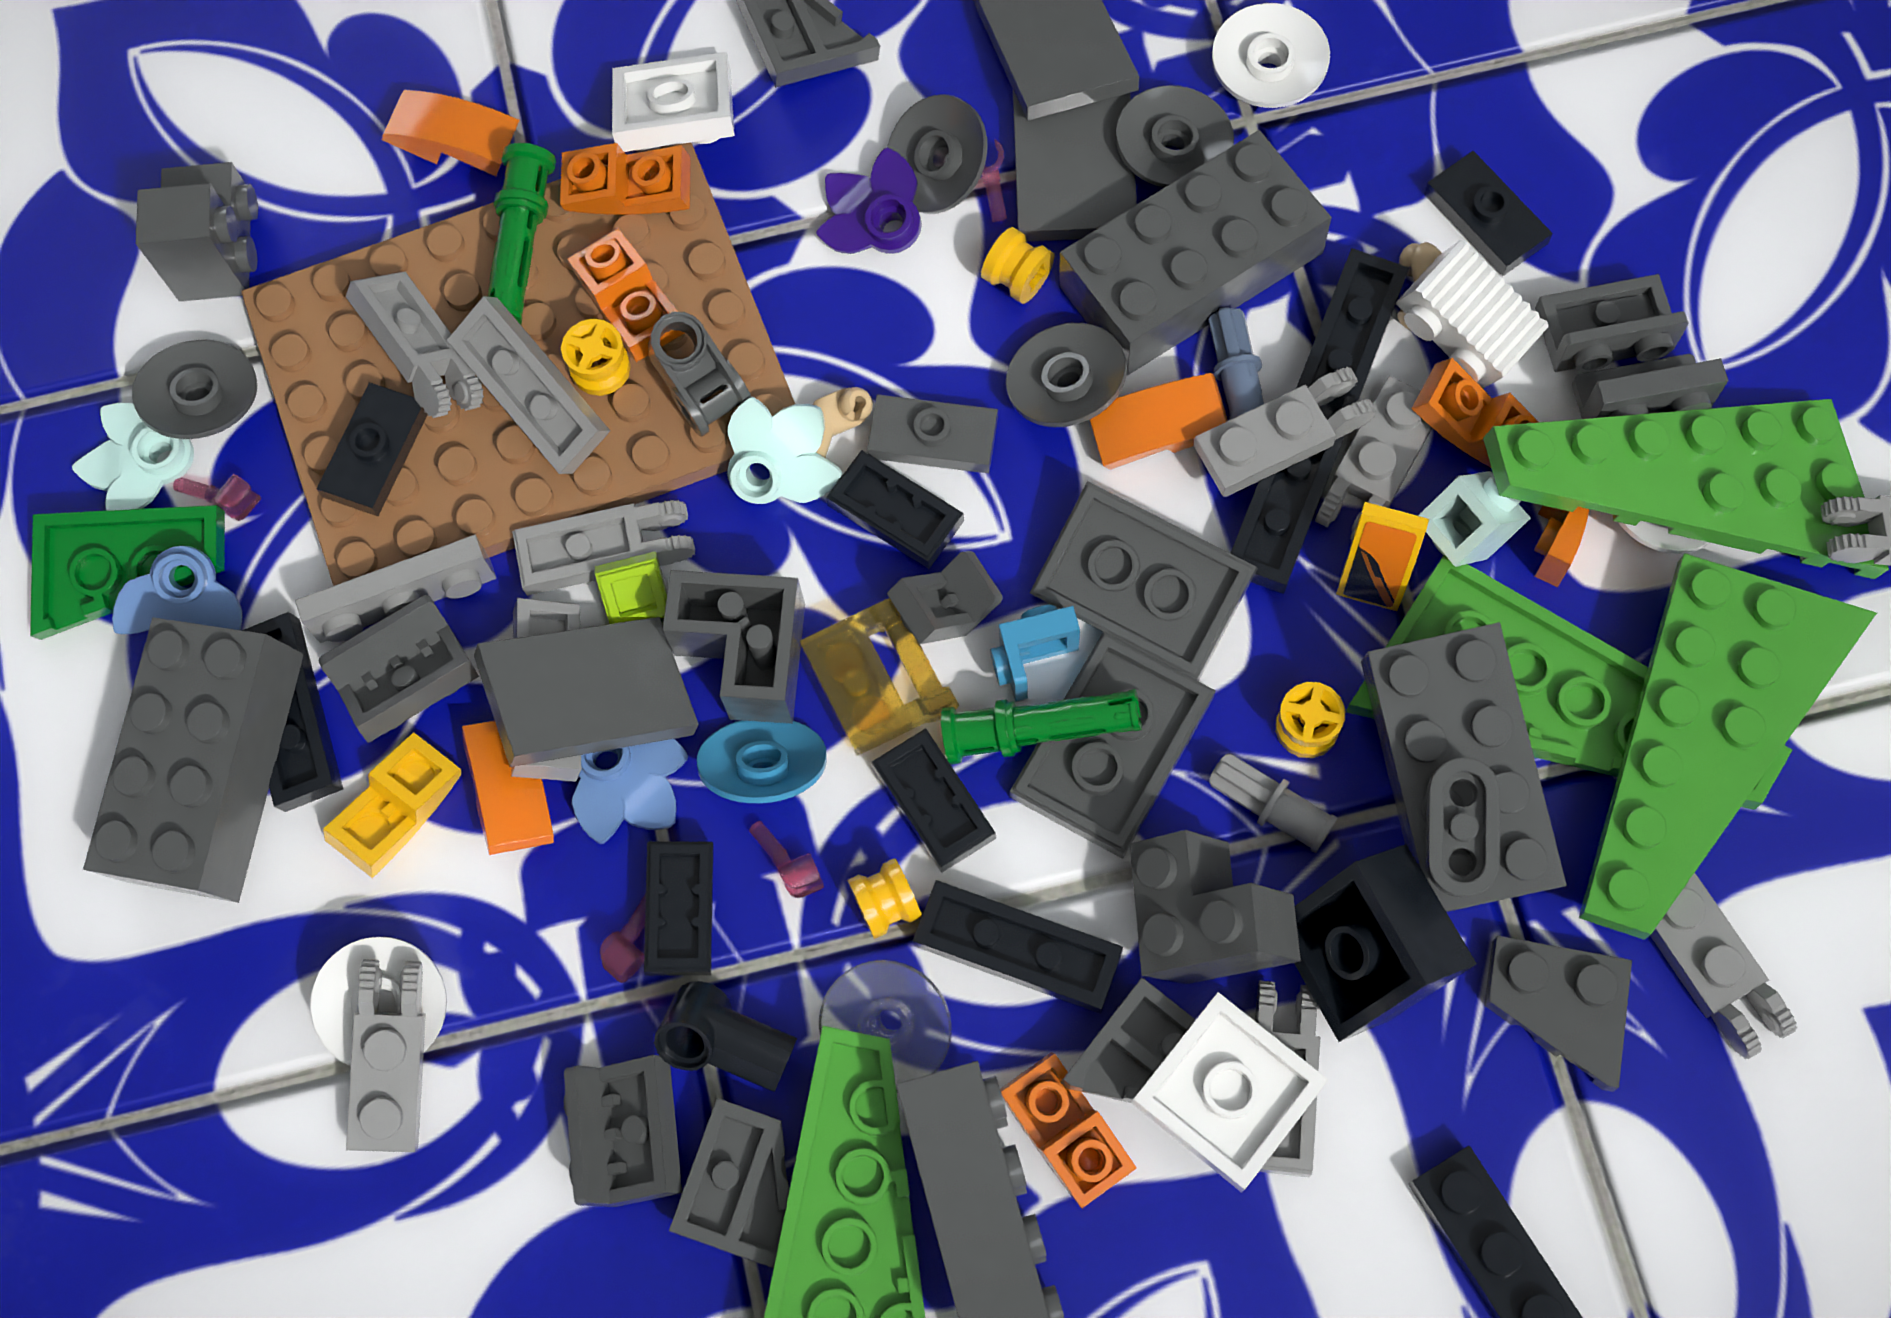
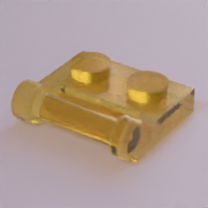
[800,598,959,756]

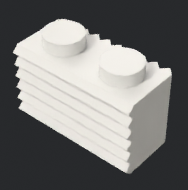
[1396,240,1549,388]

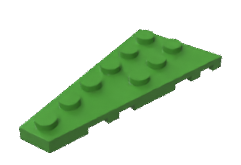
[1483,399,1889,579]
[1578,553,1877,940]
[1346,554,1792,810]
[764,1026,925,1318]

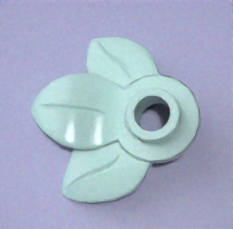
[727,396,842,504]
[72,403,194,511]

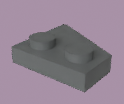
[736,0,880,88]
[1484,936,1632,1092]
[1060,978,1196,1103]
[669,1098,789,1269]

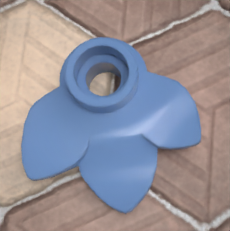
[112,546,242,634]
[572,739,688,844]

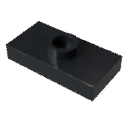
[1424,151,1553,276]
[317,382,428,516]
[826,450,964,569]
[871,728,996,873]
[644,841,714,976]

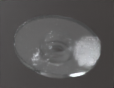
[819,960,952,1093]

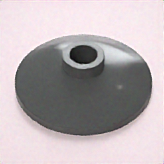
[1115,85,1234,188]
[887,94,987,214]
[1006,323,1127,427]
[132,340,257,439]

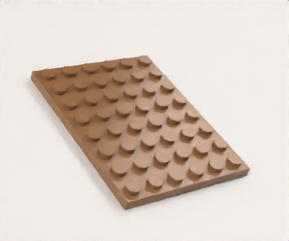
[241,142,795,586]

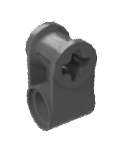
[648,312,751,437]

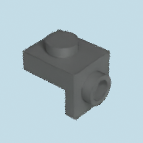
[887,551,1002,644]

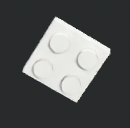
[612,52,734,152]
[1131,992,1328,1192]

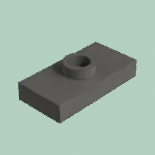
[867,394,998,474]

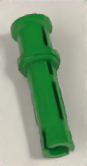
[487,143,556,325]
[941,689,1142,765]

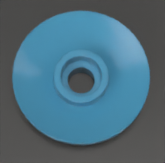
[697,721,827,804]

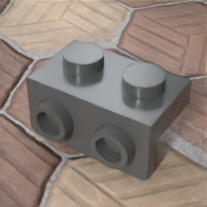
[1535,274,1689,373]
[1572,354,1729,419]
[318,595,479,743]
[564,1055,682,1207]

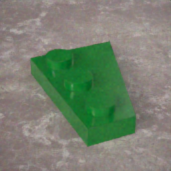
[30,505,225,640]

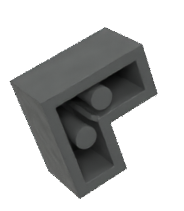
[136,162,258,302]
[663,570,805,724]
[1130,830,1301,984]

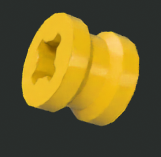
[981,227,1055,304]
[561,319,631,396]
[1275,682,1345,758]
[847,858,922,939]

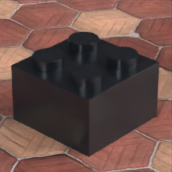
[1294,844,1477,1042]

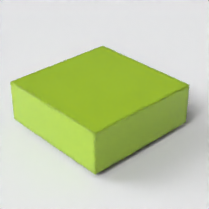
[595,551,667,624]

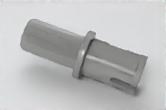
[1209,754,1338,853]

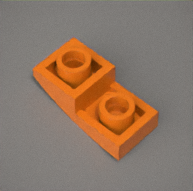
[382,90,519,176]
[560,143,691,215]
[567,228,684,362]
[1411,358,1539,468]
[1090,373,1228,470]
[1534,505,1589,587]
[462,720,554,855]
[1000,1052,1137,1209]

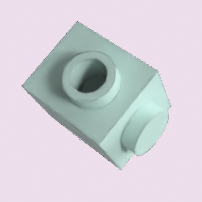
[1418,471,1531,567]

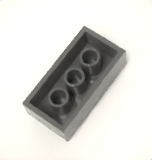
[1059,130,1332,376]
[83,617,304,903]
[1361,622,1567,912]
[896,1061,1064,1318]

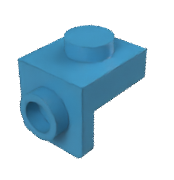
[990,605,1080,702]

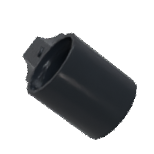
[654,981,797,1092]

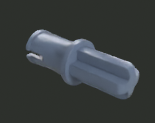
[1209,307,1264,420]

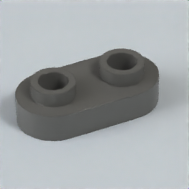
[1426,757,1500,897]

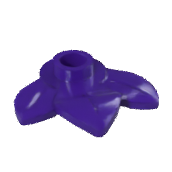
[816,148,922,254]

